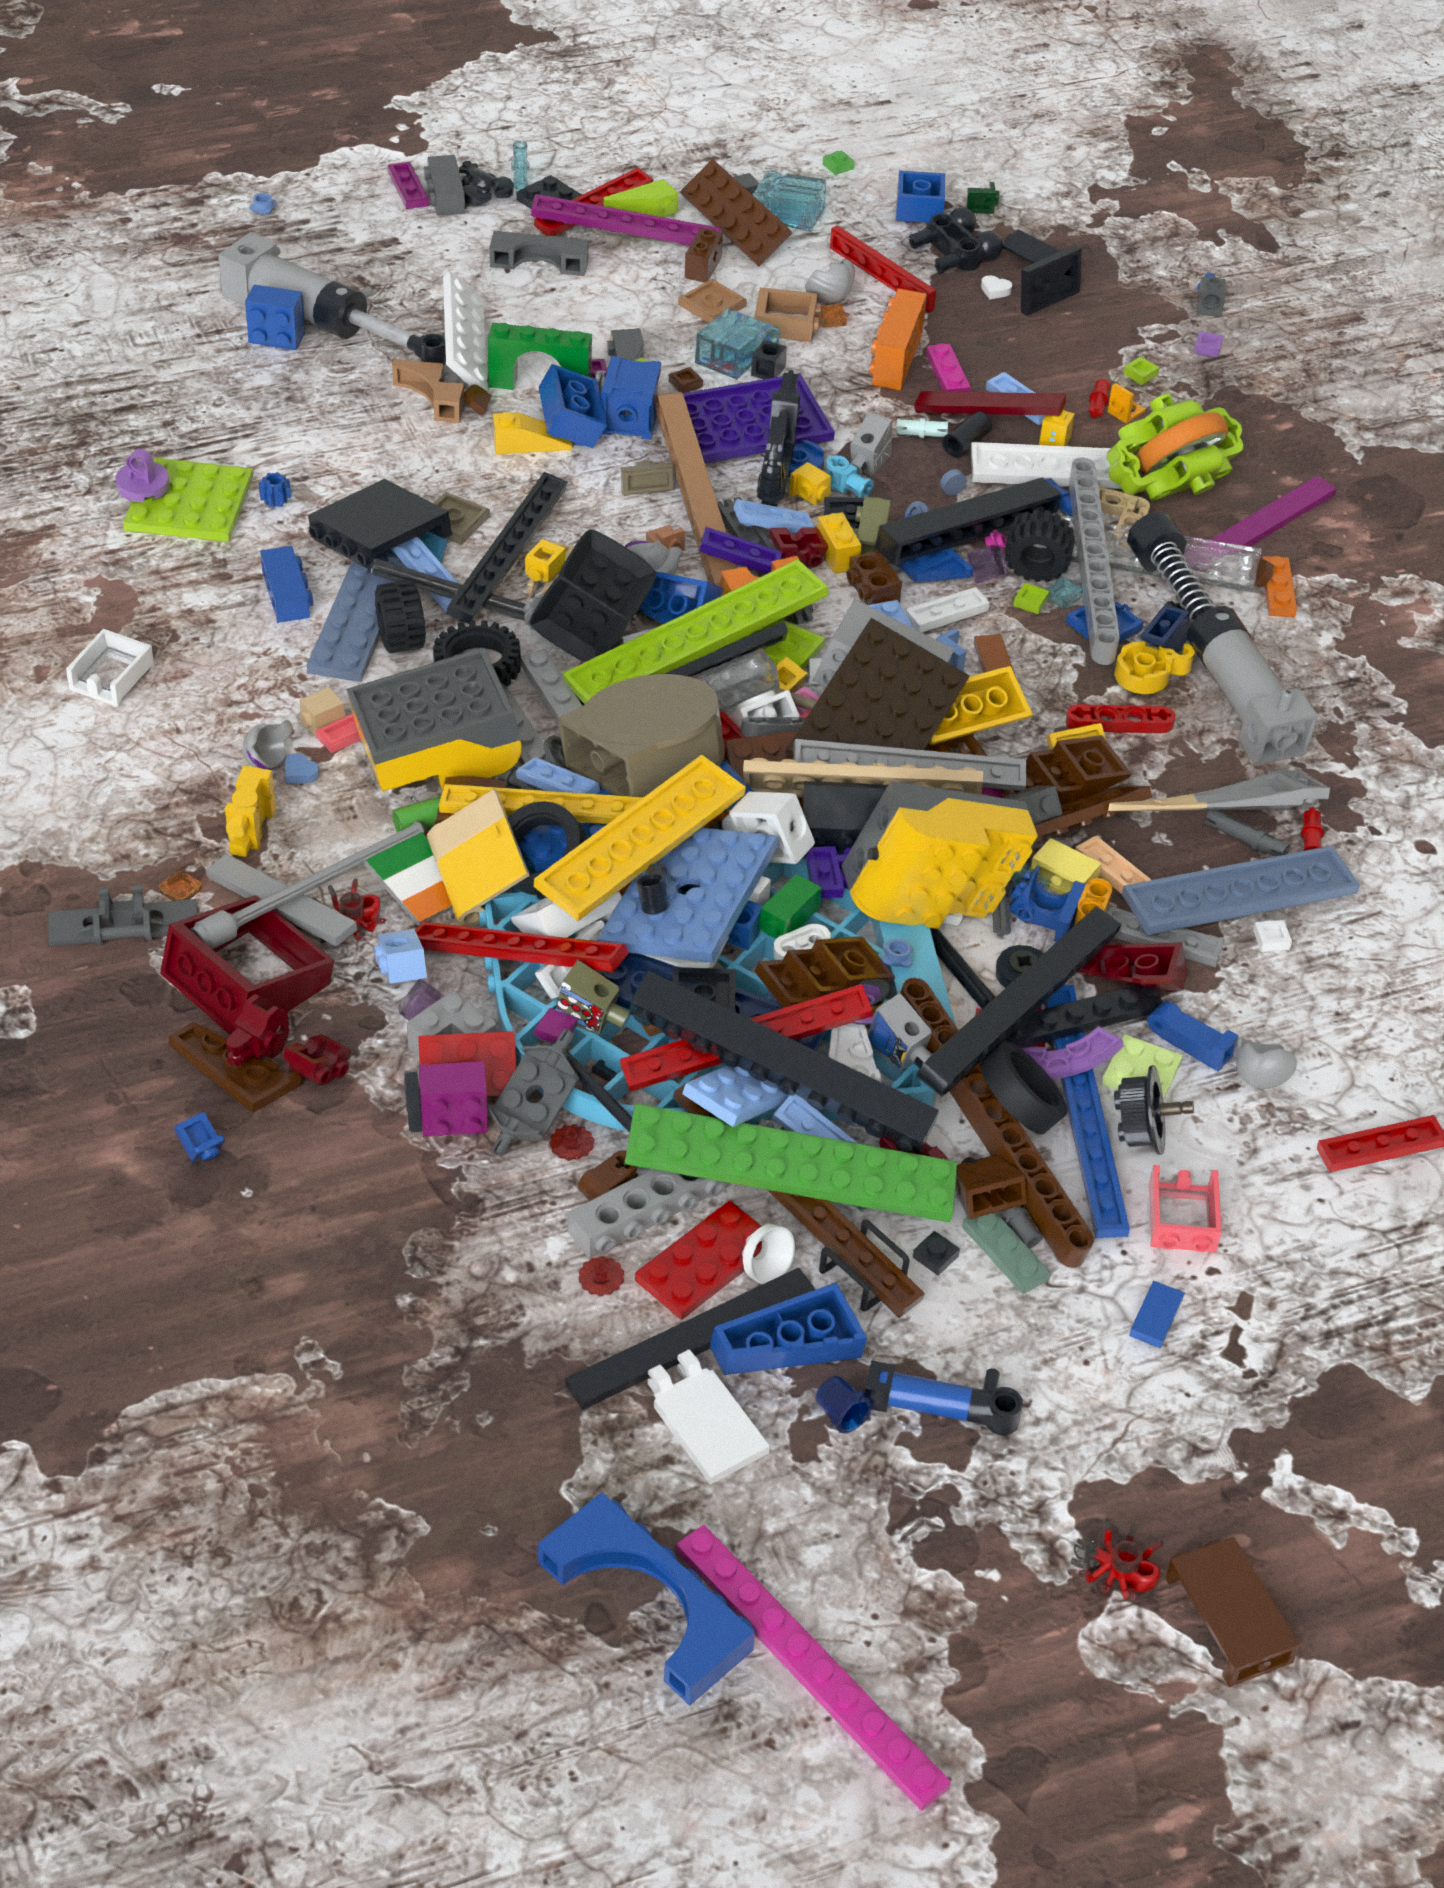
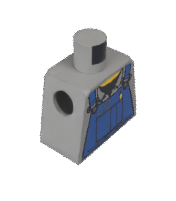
[868,993,932,1070]

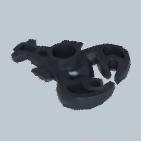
[459,161,514,205]

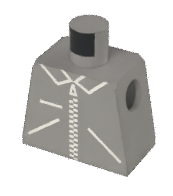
[850,411,892,476]

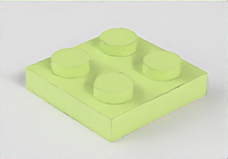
[1102,1034,1183,1101]

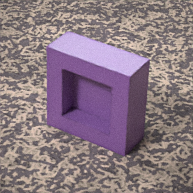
[1194,331,1223,357]

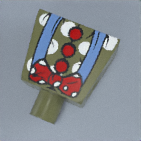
[556,960,631,1034]

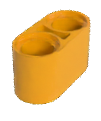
[1074,878,1112,926]

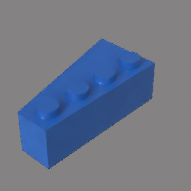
[710,1282,867,1375]

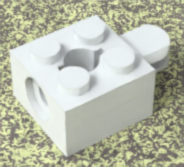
[722,792,815,864]

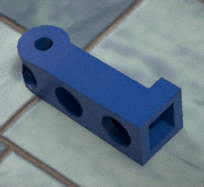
[1147,1001,1239,1072]

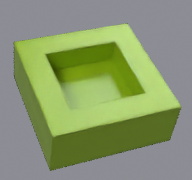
[1123,356,1160,385]
[1013,583,1050,614]

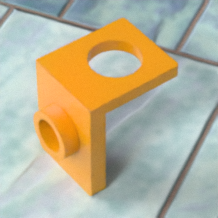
[1107,383,1146,424]

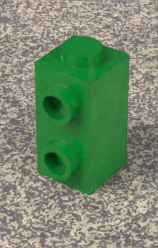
[759,874,821,939]

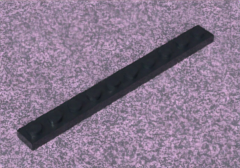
[446,472,568,624]

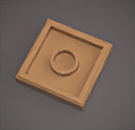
[678,279,747,325]

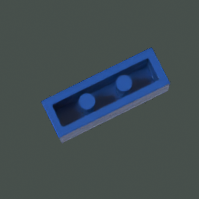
[260,546,314,623]

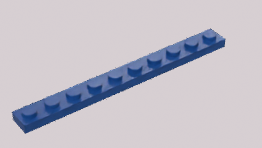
[1044,985,1130,1238]

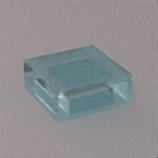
[1045,577,1083,609]

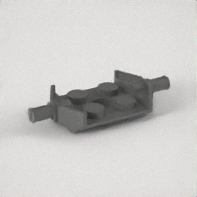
[487,1028,579,1157]

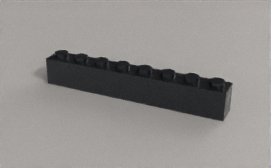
[875,477,1062,565]

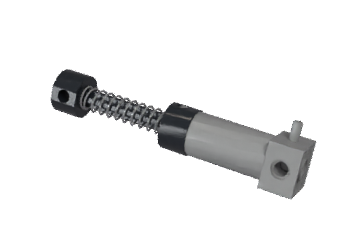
[1127,512,1318,766]

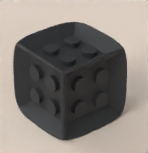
[530,529,656,662]

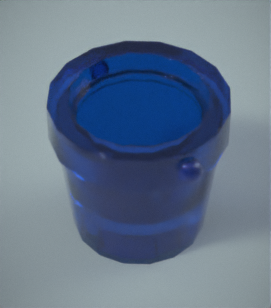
[816,1376,872,1434]

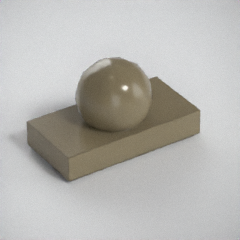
[621,460,674,495]

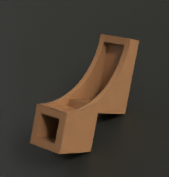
[392,359,464,423]

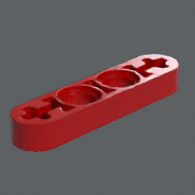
[1065,704,1176,734]

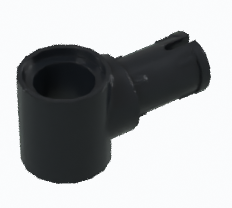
[636,863,669,914]

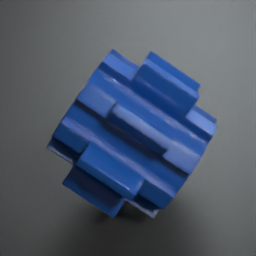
[259,472,291,508]

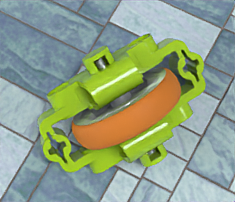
[1107,393,1243,501]

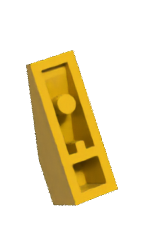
[493,412,572,454]

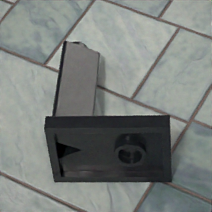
[1003,229,1082,316]

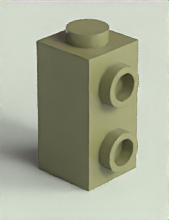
[853,496,891,555]

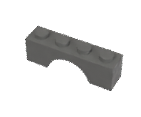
[489,231,589,276]

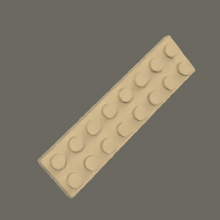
[743,758,983,798]

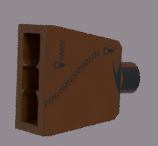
[956,1155,1027,1219]

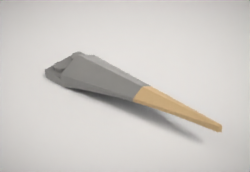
[1108,770,1330,811]

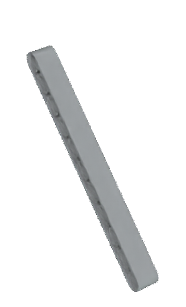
[1069,457,1119,665]

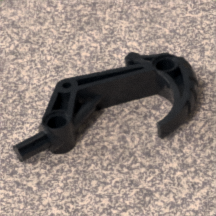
[757,370,800,507]

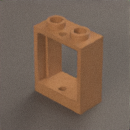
[753,287,821,342]

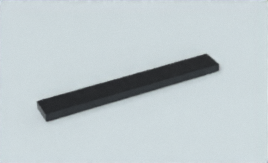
[565,1267,816,1410]

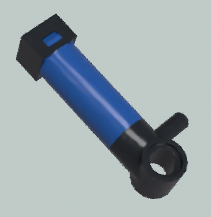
[863,1360,1023,1435]

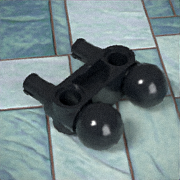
[909,207,1003,273]

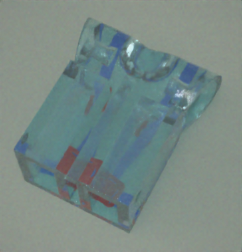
[752,170,826,232]
[695,307,780,380]

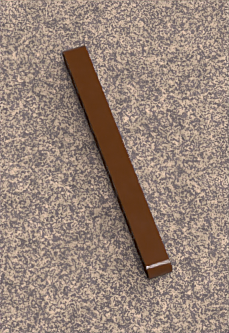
[900,978,1094,1268]

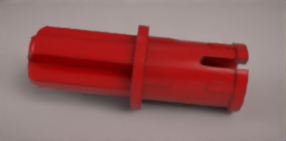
[1088,379,1110,419]
[1301,807,1324,851]

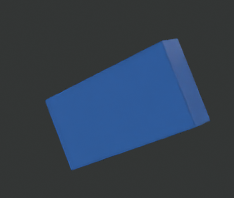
[1129,1280,1185,1348]

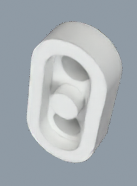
[773,924,831,960]

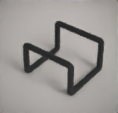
[819,1219,910,1312]

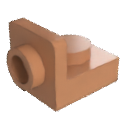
[646,525,685,551]

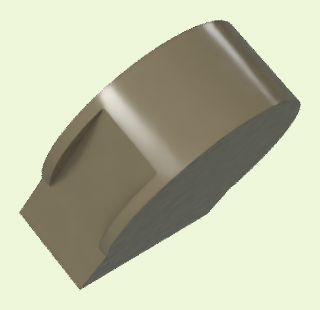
[558,674,725,797]

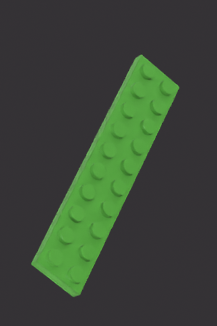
[624,1103,957,1223]

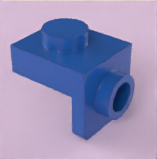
[173,1112,225,1163]

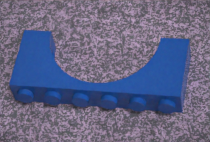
[538,1492,755,1706]

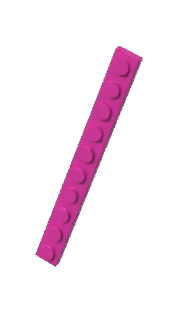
[676,1524,951,1811]

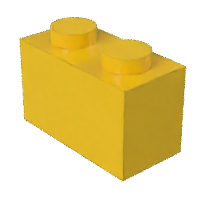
[817,512,861,574]

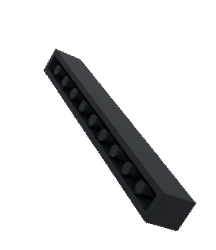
[630,970,939,1154]

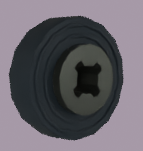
[996,945,1044,988]

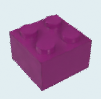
[419,1061,487,1136]

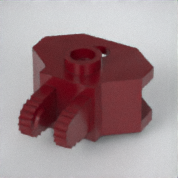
[226,994,290,1066]

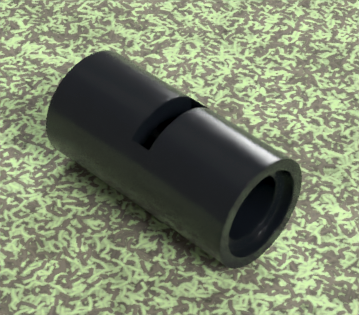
[942,411,992,457]

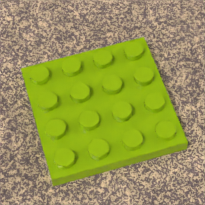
[123,457,253,542]

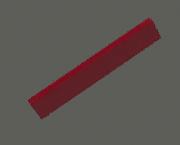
[914,391,1067,416]

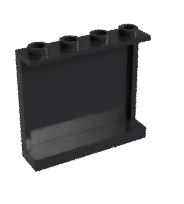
[308,479,452,570]

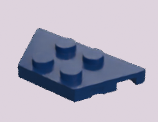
[896,514,974,582]

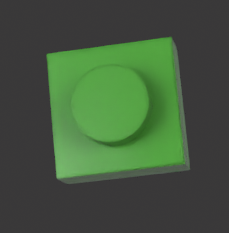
[822,150,855,175]

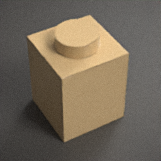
[298,687,345,737]

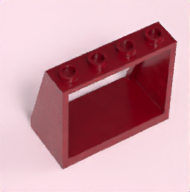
[160,895,335,1034]

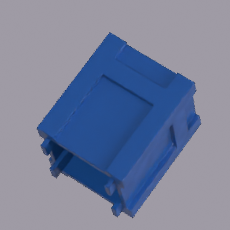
[601,356,661,440]

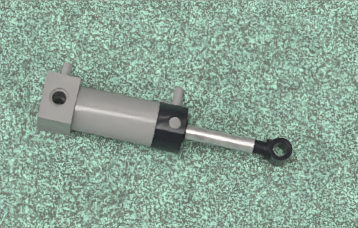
[218,232,446,365]

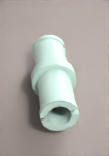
[896,418,948,438]

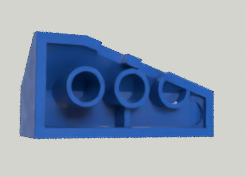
[639,572,723,624]

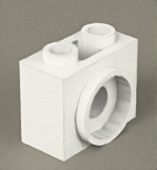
[728,690,799,729]

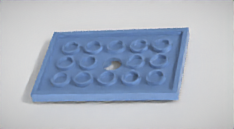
[597,827,779,963]

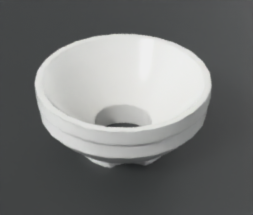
[742,1224,795,1284]

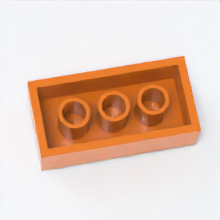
[869,288,927,390]

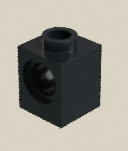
[751,339,787,379]

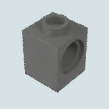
[1197,277,1226,317]

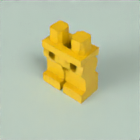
[225,765,276,857]

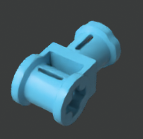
[826,455,874,498]

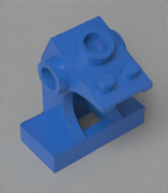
[1009,867,1086,942]

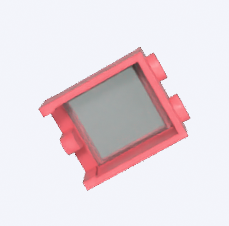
[1148,1165,1221,1252]

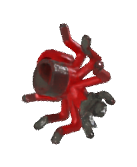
[312,878,386,944]
[1070,1518,1164,1600]

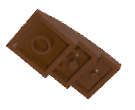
[1014,735,1131,805]
[754,937,895,1008]

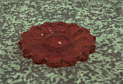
[549,1124,594,1161]
[578,1256,624,1297]

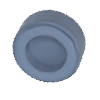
[940,469,967,496]

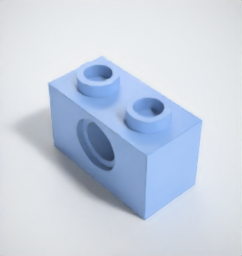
[374,929,427,984]

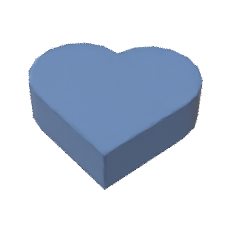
[285,753,319,784]

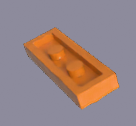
[1262,556,1297,617]

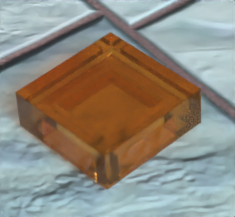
[819,304,847,328]
[158,869,202,901]

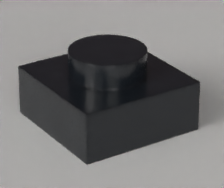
[912,1230,960,1276]

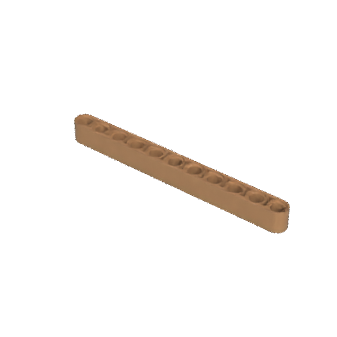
[655,392,738,587]

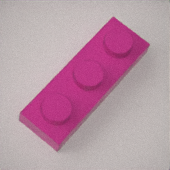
[926,343,971,392]

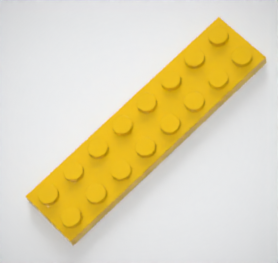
[533,755,746,921]

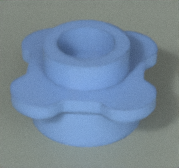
[249,193,277,215]
[882,938,913,968]

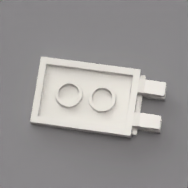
[648,1349,770,1485]

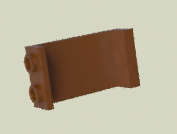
[1165,1537,1300,1687]

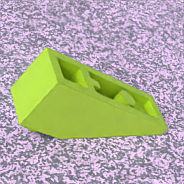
[603,179,678,217]

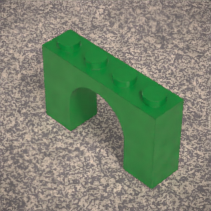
[488,323,592,390]

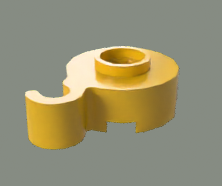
[1114,641,1195,694]

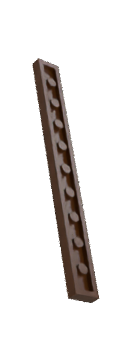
[673,1075,925,1318]

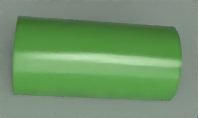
[392,796,441,833]

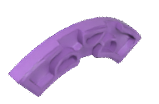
[1021,1026,1124,1079]

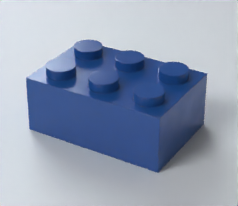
[538,364,607,448]

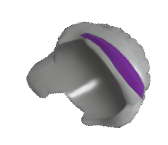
[624,540,684,575]
[242,720,293,770]

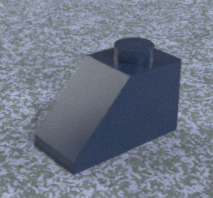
[1140,605,1190,653]

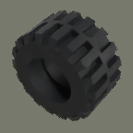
[1005,510,1075,582]
[375,580,426,653]

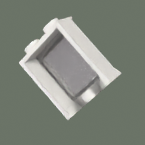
[66,629,154,707]

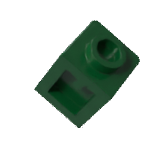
[965,182,999,214]

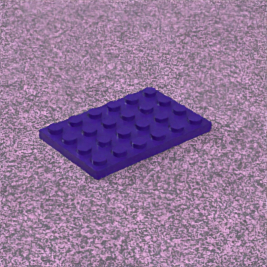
[683,373,835,463]

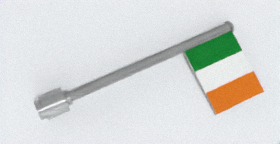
[190,821,453,949]

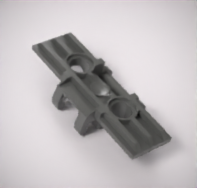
[48,884,197,946]

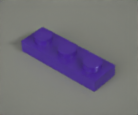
[699,527,782,574]

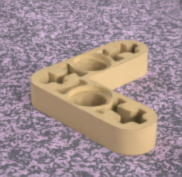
[1098,486,1150,552]

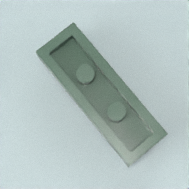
[962,1212,1051,1294]

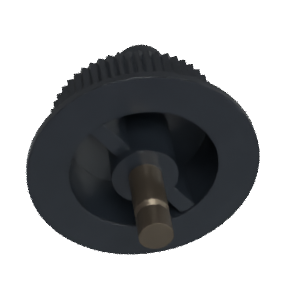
[1114,1065,1194,1155]

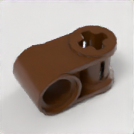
[577,1150,638,1201]

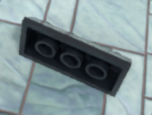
[802,781,888,850]

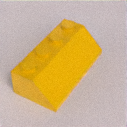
[929,666,1033,745]

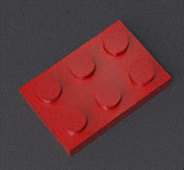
[418,1031,516,1097]

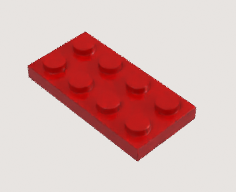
[635,1200,762,1320]

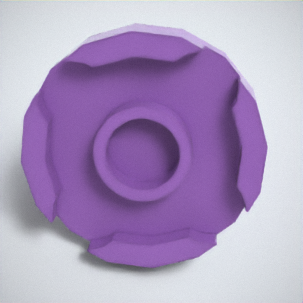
[115,448,170,502]

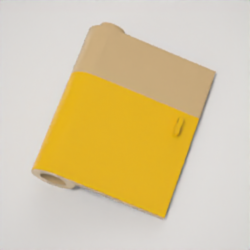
[427,789,530,927]

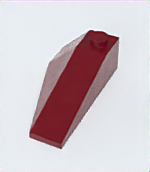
[1077,942,1188,992]

